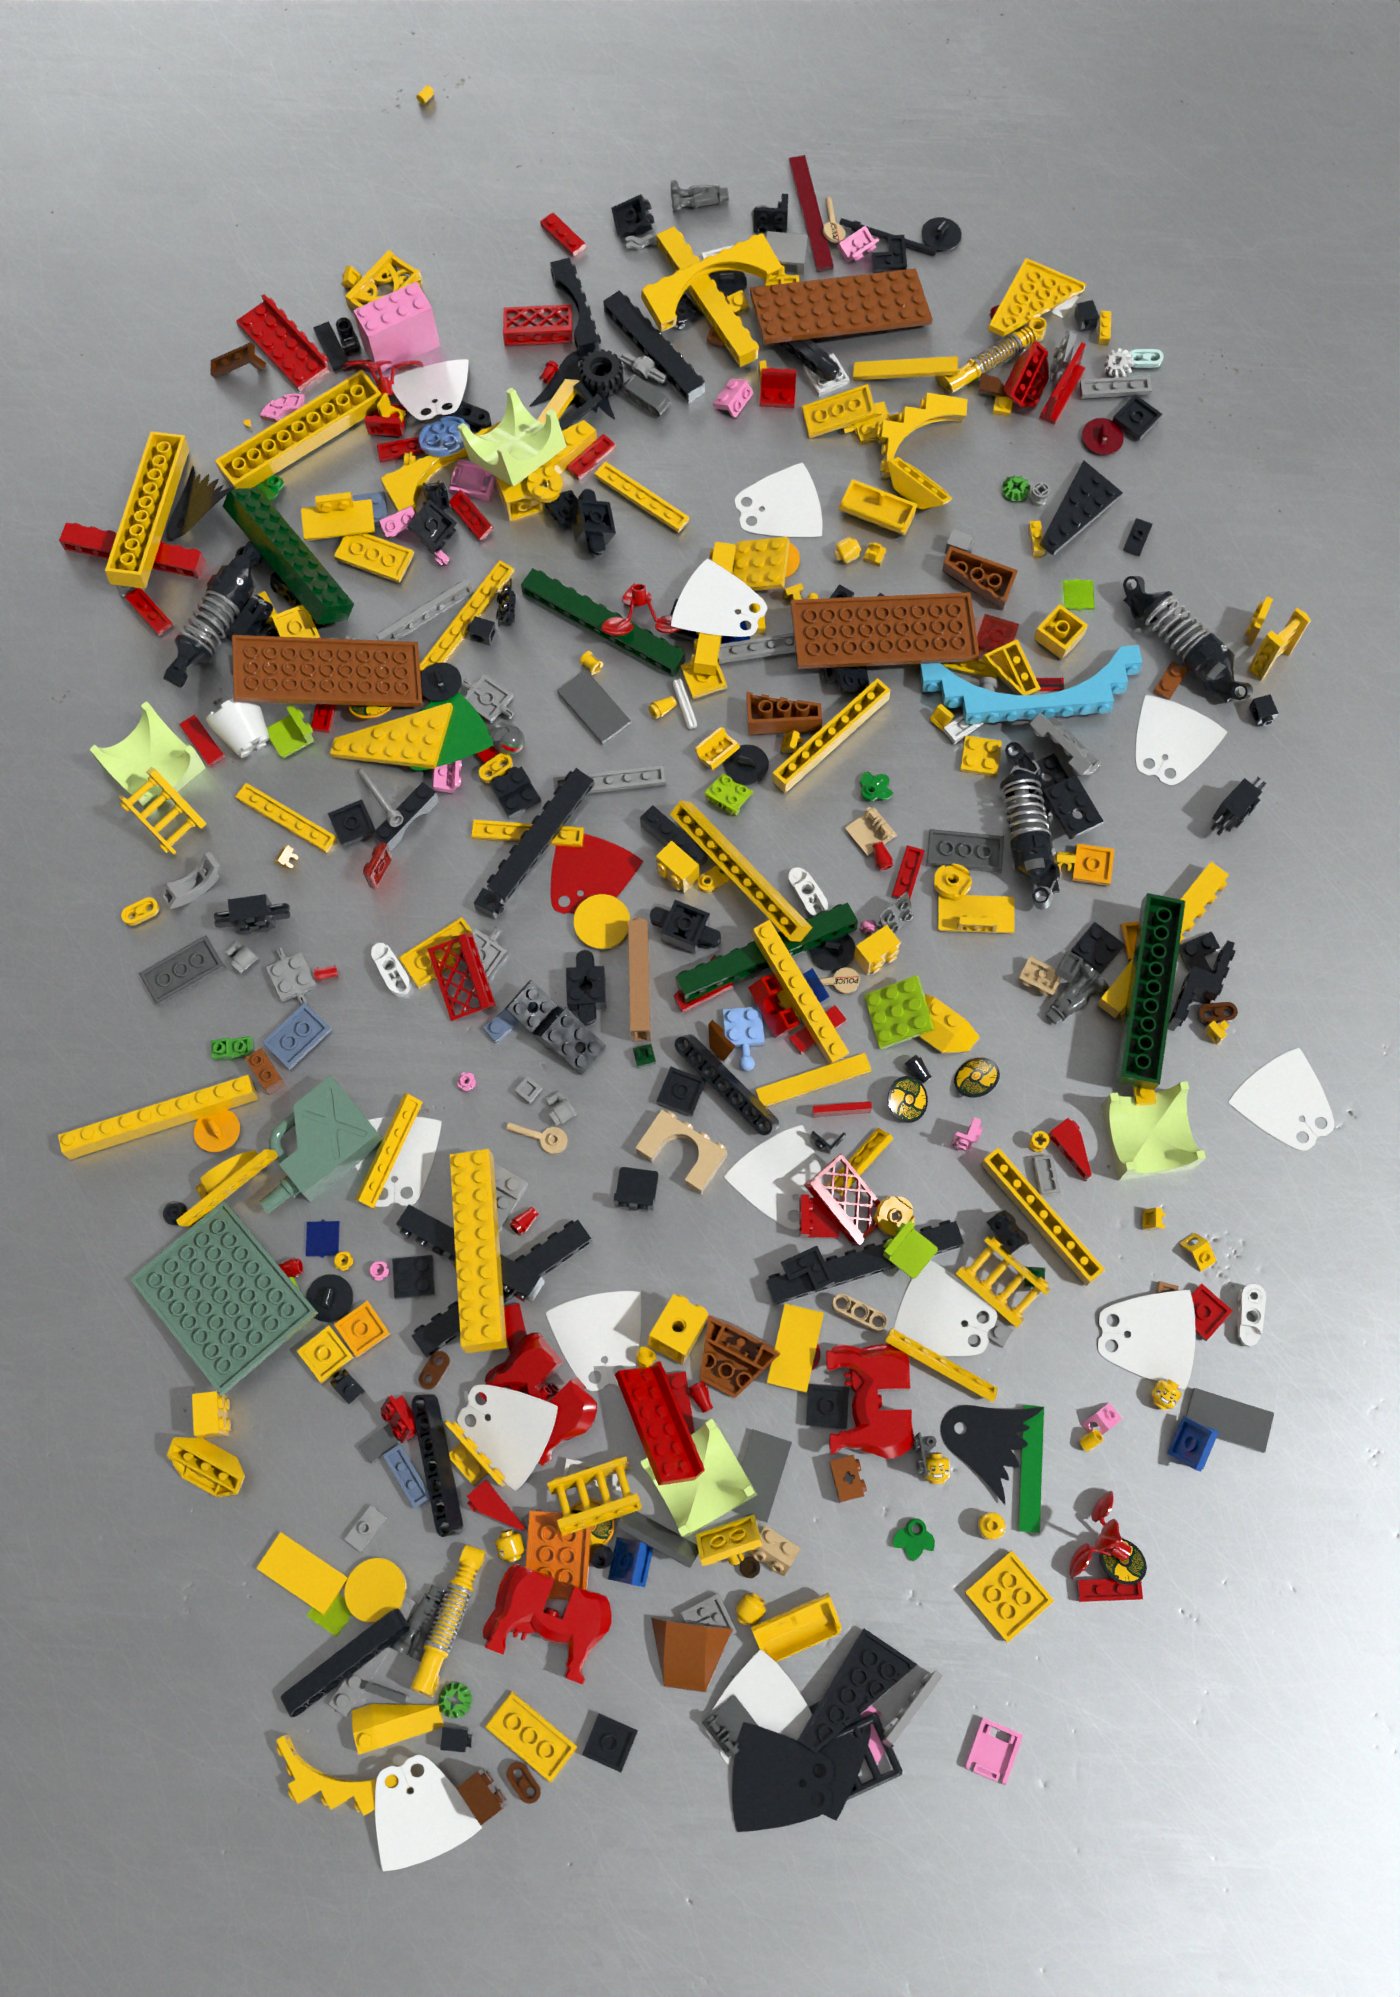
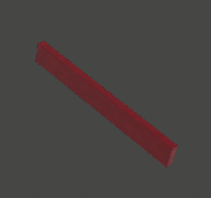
[789,155,834,272]

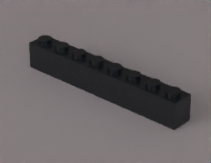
[603,290,706,403]
[487,768,594,903]
[396,1204,545,1303]

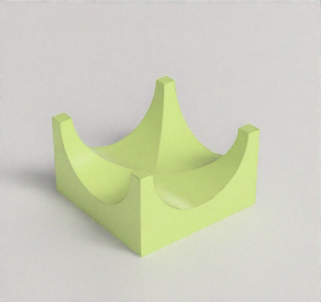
[458,388,567,487]
[89,701,206,816]
[1101,1081,1206,1181]
[640,1419,757,1538]

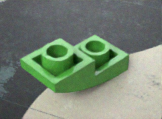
[211,1036,254,1060]

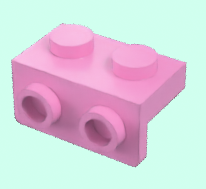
[837,226,879,263]
[713,378,753,418]
[379,506,416,537]
[431,760,462,793]
[951,1117,983,1151]

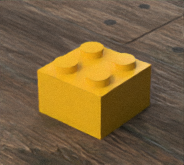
[1034,604,1088,660]
[656,841,699,893]
[854,925,901,975]
[192,1391,231,1439]

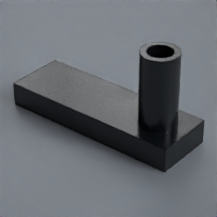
[559,381,602,431]

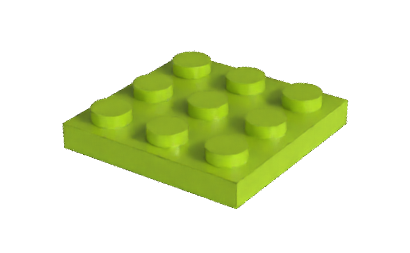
[864,975,935,1049]

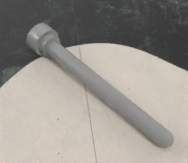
[358,768,403,827]

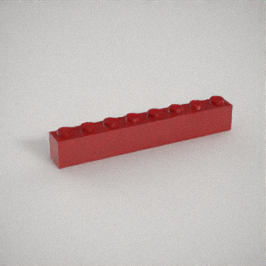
[59,522,206,579]

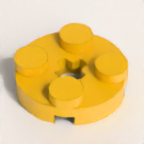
[527,467,563,503]
[934,864,972,900]
[874,1196,915,1236]

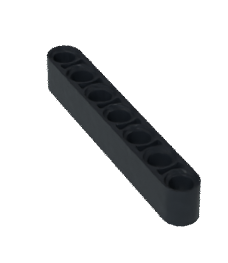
[674,1034,779,1135]
[411,1394,463,1537]
[280,1609,410,1717]

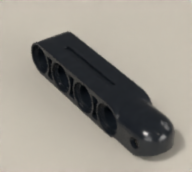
[779,339,840,381]

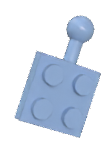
[723,1006,765,1071]

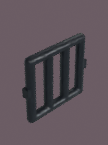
[832,1713,903,1800]

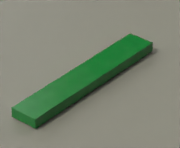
[1018,1405,1044,1533]

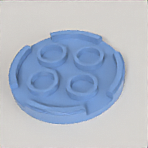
[419,416,471,457]

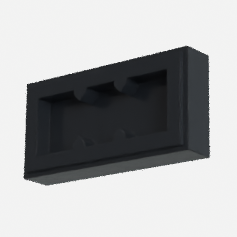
[1123,518,1153,556]

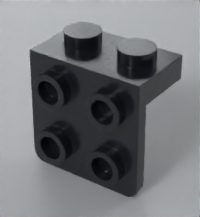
[613,1167,659,1212]

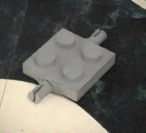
[1049,331,1077,384]
[461,675,514,724]
[453,927,507,984]
[266,948,317,1006]

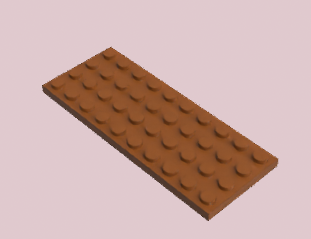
[750,268,933,344]
[790,593,980,669]
[232,635,422,707]

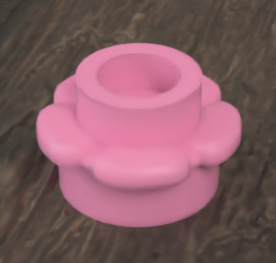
[434,549,450,566]
[859,920,878,934]
[457,1073,476,1091]
[369,1261,389,1281]

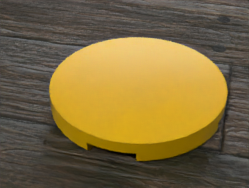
[574,894,630,950]
[344,1558,407,1623]

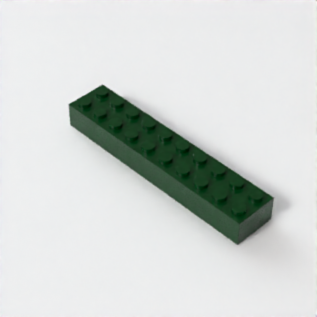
[223,487,354,624]
[1115,893,1186,1090]

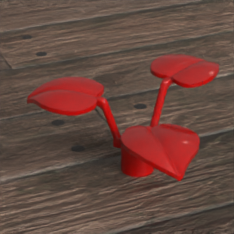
[343,359,423,396]
[601,583,680,635]
[1069,1490,1131,1579]

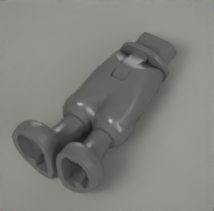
[671,180,729,211]
[1045,963,1109,1025]
[390,1585,446,1662]

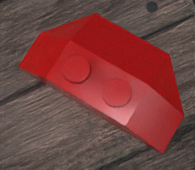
[1003,341,1049,407]

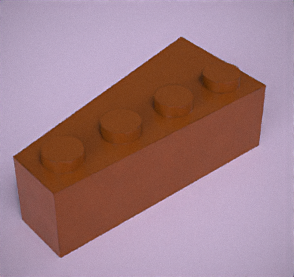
[942,546,1018,610]
[746,692,822,735]

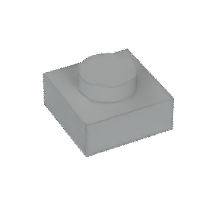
[515,1076,542,1104]

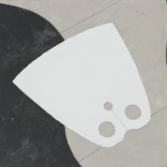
[389,359,468,420]
[735,463,823,537]
[671,559,767,637]
[1135,695,1227,785]
[1228,1048,1334,1151]
[356,1117,442,1207]
[724,1125,825,1230]
[894,1260,997,1356]
[1098,1290,1195,1390]
[545,1291,641,1391]
[457,1385,558,1492]
[705,1649,812,1766]
[375,1755,482,1871]

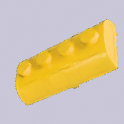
[838,479,918,536]
[751,1593,842,1662]

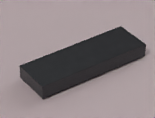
[313,321,349,371]

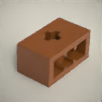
[244,1048,286,1095]
[829,1455,867,1503]

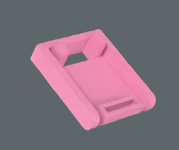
[448,459,495,502]
[965,1717,1023,1785]

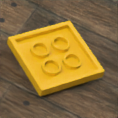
[733,537,790,591]
[964,1550,1054,1643]

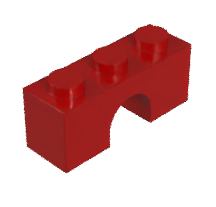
[748,974,801,1038]

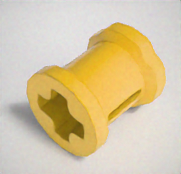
[579,651,603,675]
[1029,1131,1050,1152]

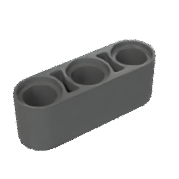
[621,375,671,417]

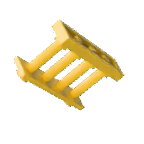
[1248,607,1311,681]
[118,767,206,854]
[955,1236,1051,1328]
[547,1457,642,1536]

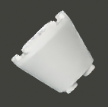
[206,697,269,758]

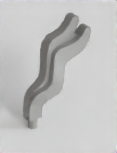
[625,234,657,251]

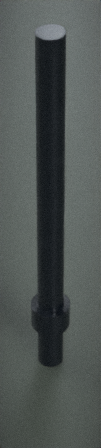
[839,218,937,255]

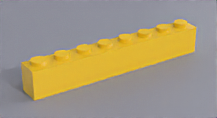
[691,542,736,676]
[772,678,891,793]
[750,920,849,1064]
[980,1147,1105,1286]

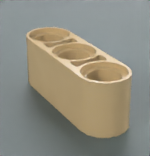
[832,1294,887,1333]

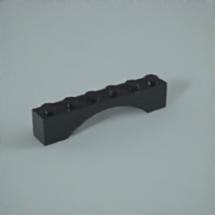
[550,257,601,356]

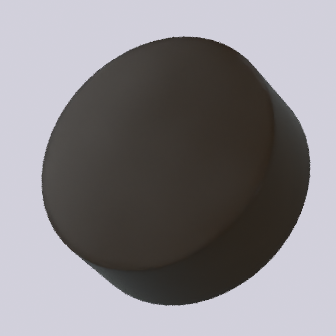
[740,1557,760,1578]

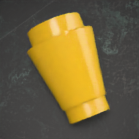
[648,696,677,719]

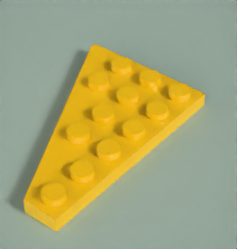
[987,258,1086,337]
[330,703,453,769]

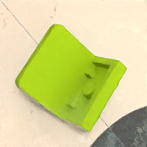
[267,704,314,758]
[883,1220,938,1279]

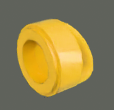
[635,1346,656,1368]

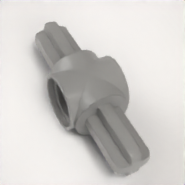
[620,352,667,383]

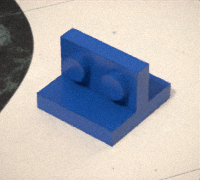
[1167,1416,1219,1472]
[608,1537,653,1588]

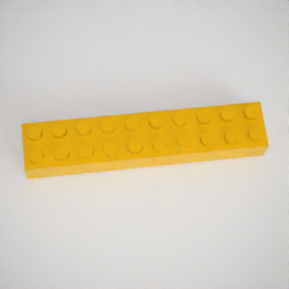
[215,370,382,489]
[105,431,189,589]
[450,1149,507,1354]

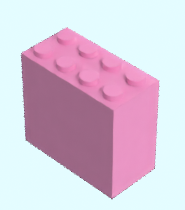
[353,282,440,375]

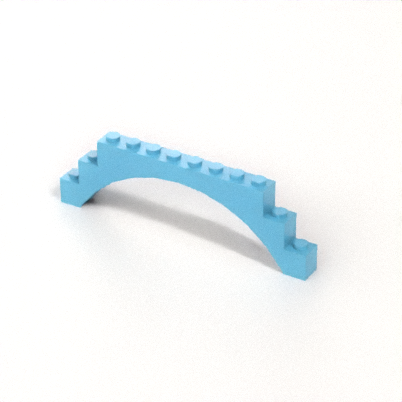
[919,645,1142,724]

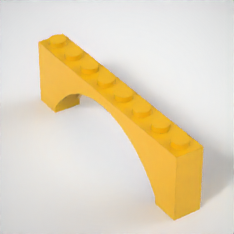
[641,233,782,332]
[380,421,501,514]

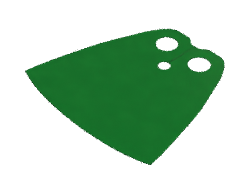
[410,692,494,771]

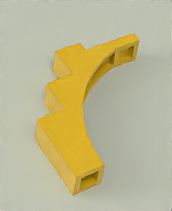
[876,393,968,479]
[276,1734,411,1816]

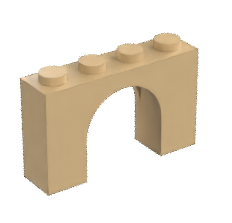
[635,1110,727,1194]

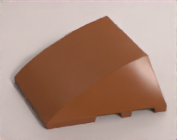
[699,1315,781,1398]
[651,1618,733,1692]

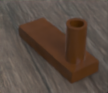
[210,342,266,378]

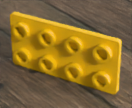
[301,492,375,541]
[938,894,1014,934]
[445,1420,506,1487]

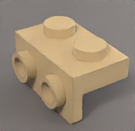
[1018,956,1062,996]
[749,1526,801,1576]

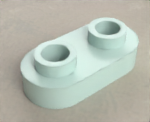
[1129,349,1164,368]

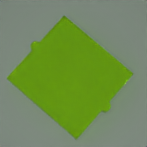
[1063,579,1095,612]
[307,1594,352,1637]

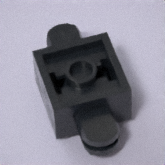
[569,489,616,557]
[1211,777,1267,836]
[214,894,290,934]
[650,900,721,954]
[566,950,607,1026]

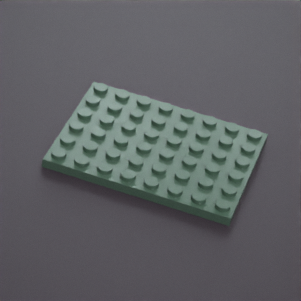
[130,1200,318,1396]

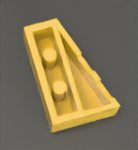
[982,639,1041,695]

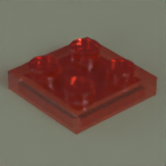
[977,614,1019,652]
[363,841,393,890]

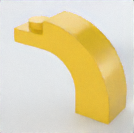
[195,1150,259,1200]

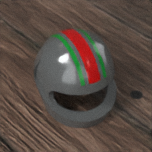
[489,722,524,755]

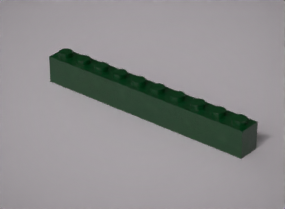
[521,568,686,677]
[675,902,858,1003]

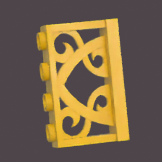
[345,250,422,310]

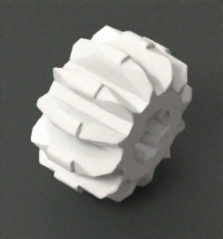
[1104,348,1134,378]

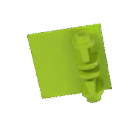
[704,773,754,816]

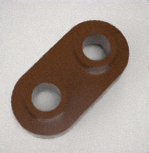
[1198,1002,1238,1024]
[418,1351,451,1390]
[507,1762,541,1804]

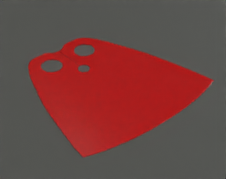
[551,834,643,915]

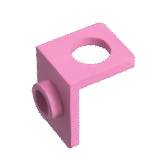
[1082,1403,1122,1435]

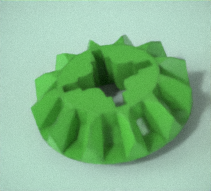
[1002,474,1031,501]
[438,1682,472,1718]

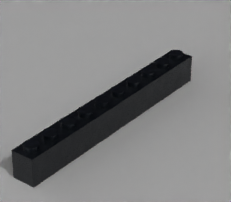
[411,1220,593,1358]
[766,1220,964,1306]

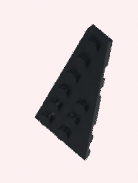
[1040,460,1123,556]
[797,1628,918,1754]

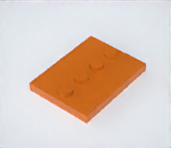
[526,1510,592,1600]

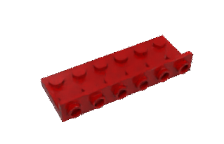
[236,294,329,391]
[615,1361,705,1486]

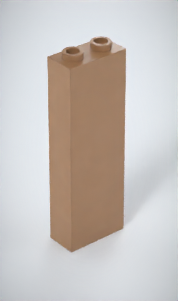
[628,918,651,1042]

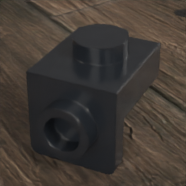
[330,1369,364,1404]

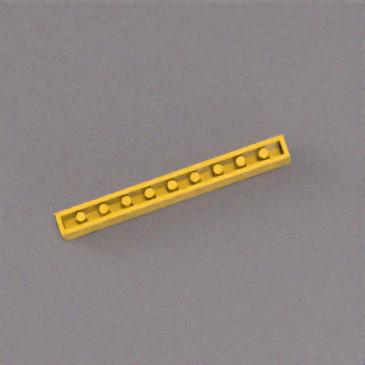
[656,226,759,367]
[669,800,812,942]
[1097,862,1229,1018]
[58,1075,258,1160]

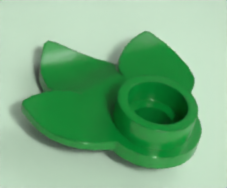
[255,475,284,501]
[860,771,894,802]
[893,1518,935,1561]

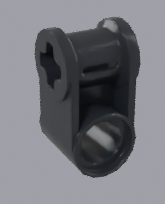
[336,317,361,353]
[422,480,443,507]

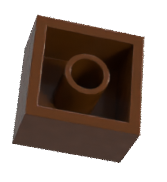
[456,1768,507,1825]

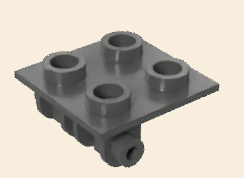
[877,892,915,934]
[913,1432,937,1478]
[702,1695,758,1758]

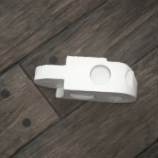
[788,867,828,919]
[371,943,411,996]
[1236,1284,1266,1347]

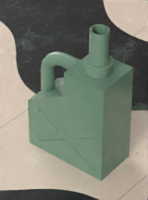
[259,1075,383,1214]

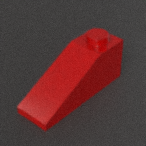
[1048,1118,1092,1181]
[467,1479,526,1532]

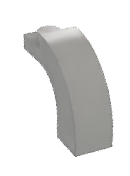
[160,852,221,909]

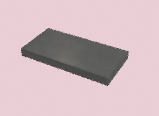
[557,670,631,745]
[926,829,1004,873]
[139,935,225,1006]
[1186,1388,1274,1453]
[731,1429,792,1523]
[617,1511,699,1568]

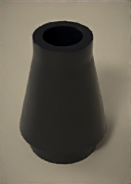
[905,1054,932,1083]

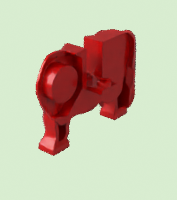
[479,1333,597,1466]
[826,1344,914,1459]
[483,1563,612,1685]

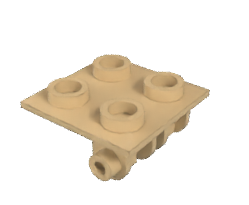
[845,807,897,856]

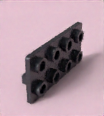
[823,666,870,693]

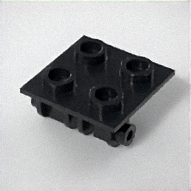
[675,293,703,329]
[545,490,578,530]
[496,578,516,627]

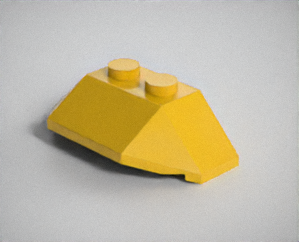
[888,457,952,509]
[918,994,980,1054]
[166,1437,245,1497]

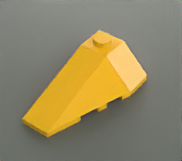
[351,1704,445,1755]

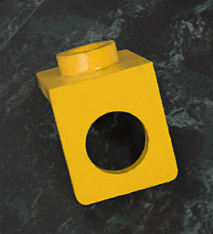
[377,393,406,422]
[1180,1233,1216,1271]

